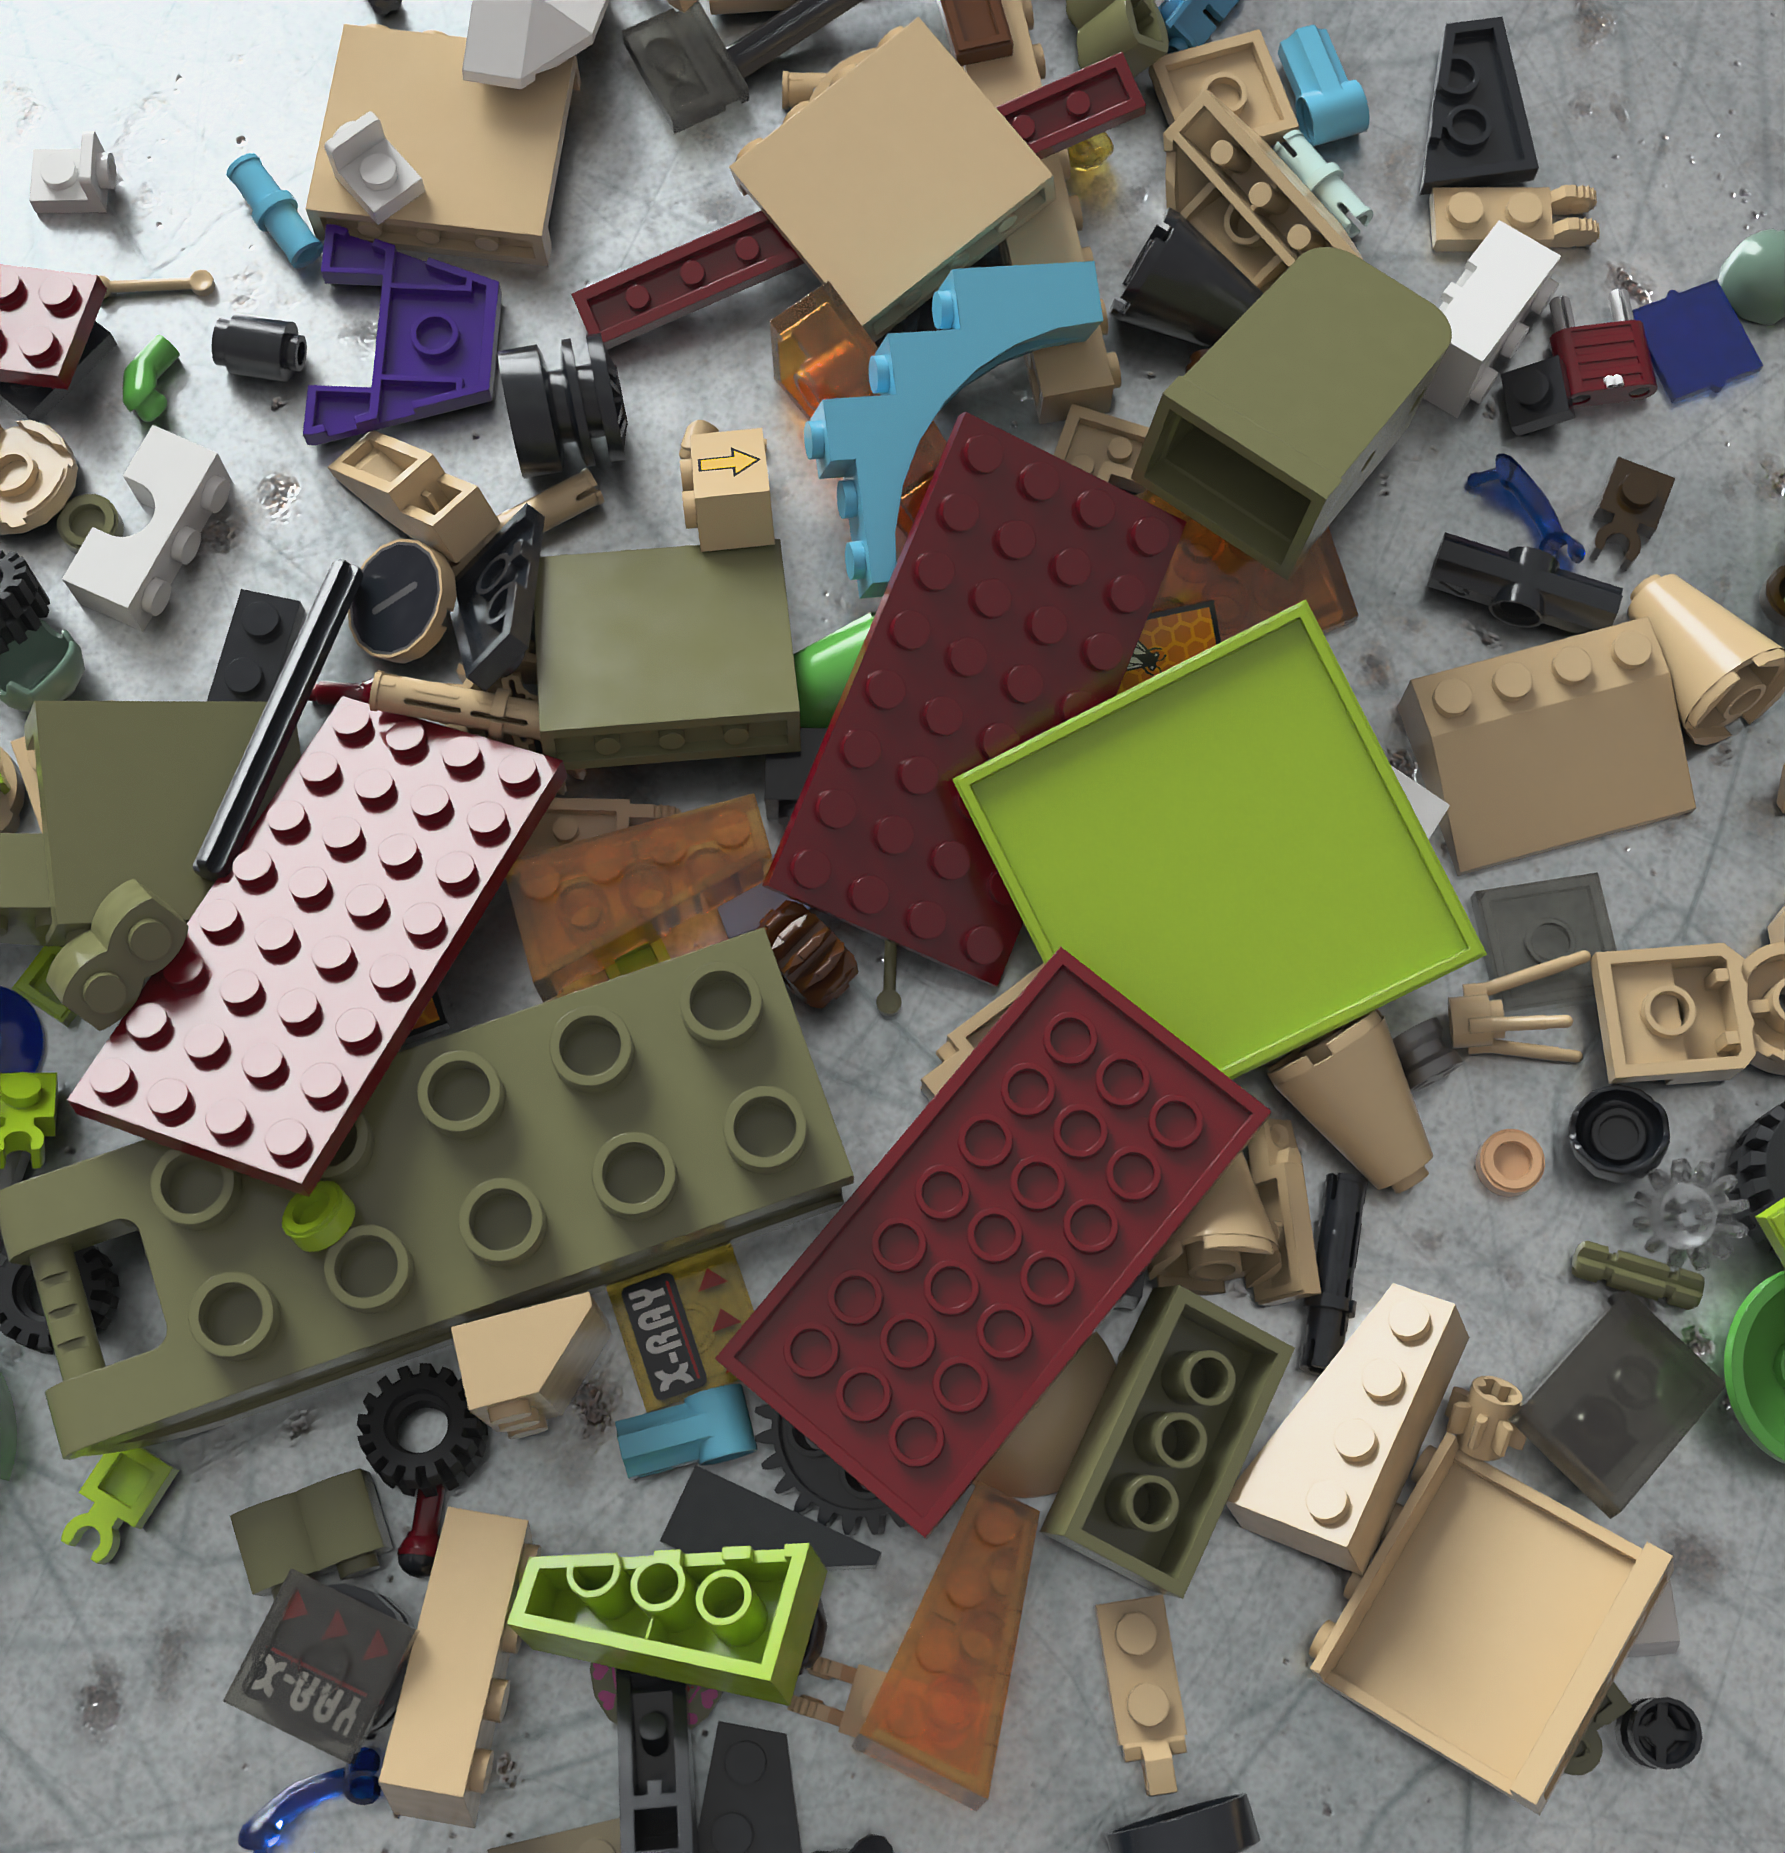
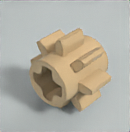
[1444,1376,1532,1461]

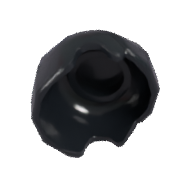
[1569,1083,1670,1183]

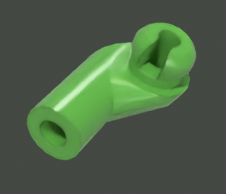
[122,334,180,422]

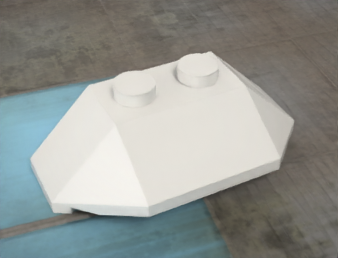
[462,0,610,89]

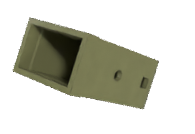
[1130,247,1452,581]

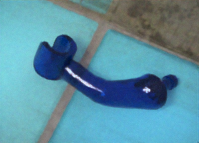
[1467,453,1586,564]
[238,1747,381,1853]

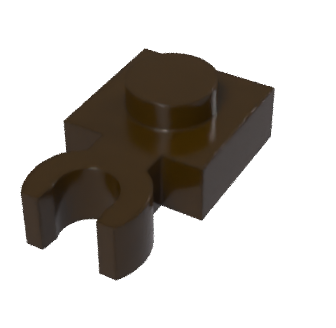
[1589,456,1675,571]

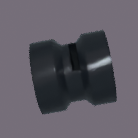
[1615,1697,1703,1770]

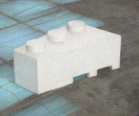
[1423,220,1561,419]

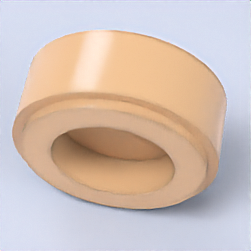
[1475,1129,1545,1197]

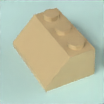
[451,1292,612,1439]

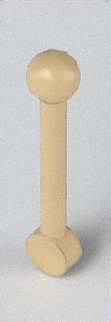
[98,270,215,298]

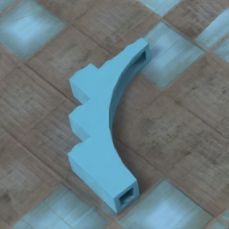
[804,261,1103,599]

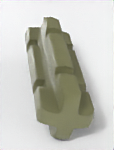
[1571,1241,1705,1310]

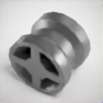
[1393,1017,1463,1093]

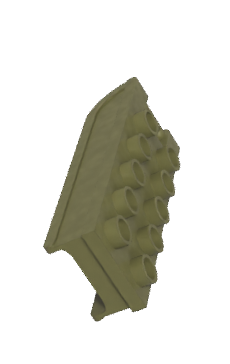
[0,927,854,1460]

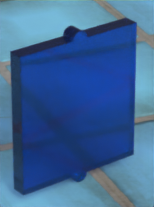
[1632,279,1764,404]

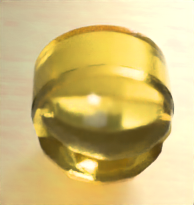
[1067,132,1114,171]

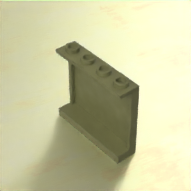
[534,539,801,770]
[24,701,301,946]

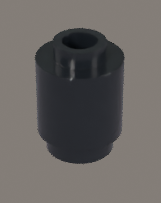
[211,313,307,382]

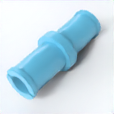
[226,153,323,268]

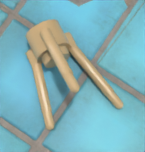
[1448,950,1591,1063]

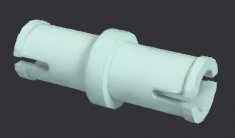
[1273,129,1374,238]

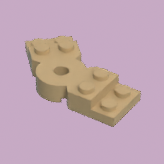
[1590,905,1785,1085]

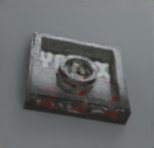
[1470,872,1617,1017]
[223,1568,420,1764]

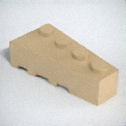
[378,1506,541,1829]

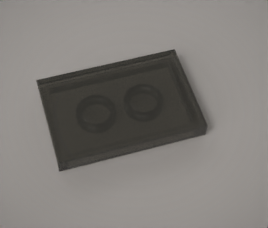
[1509,1290,1726,1519]

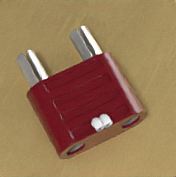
[1549,288,1658,408]

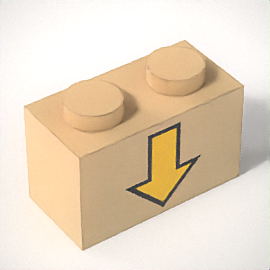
[680,428,775,552]

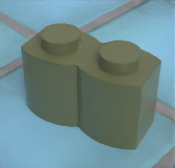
[1066,0,1168,78]
[46,879,189,1031]
[230,1468,393,1604]

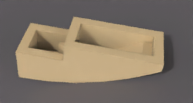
[328,430,501,563]

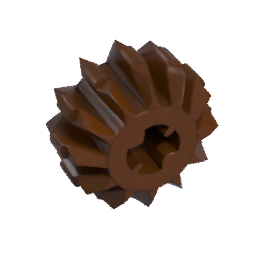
[756,900,859,1009]

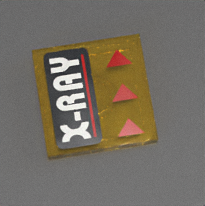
[606,1244,754,1413]

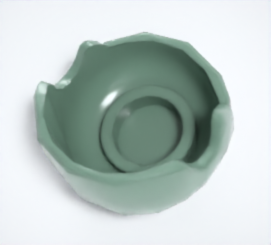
[1718,228,1785,325]
[0,619,85,712]

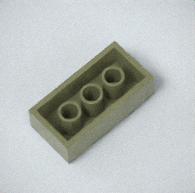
[1039,1285,1295,1599]

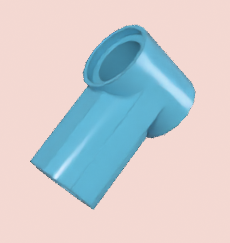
[1278,24,1370,147]
[615,1384,758,1480]

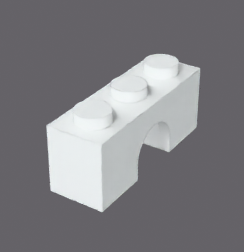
[62,425,231,632]

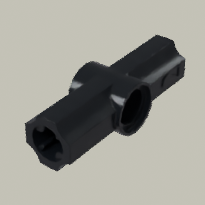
[1427,532,1623,635]

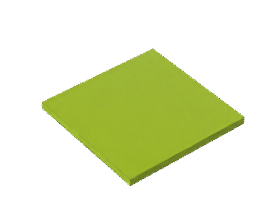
[952,599,1487,1080]

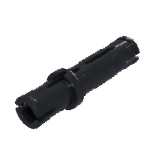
[1299,1173,1368,1375]

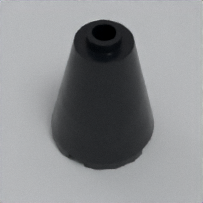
[1108,207,1264,348]

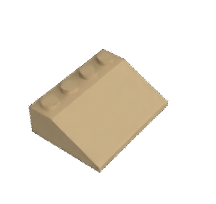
[1397,616,1696,876]

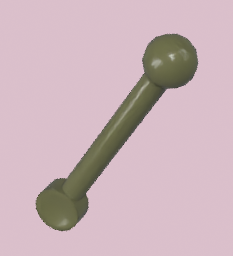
[876,940,902,1017]

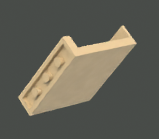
[729,16,1056,347]
[305,24,581,266]
[1309,1432,1674,1816]

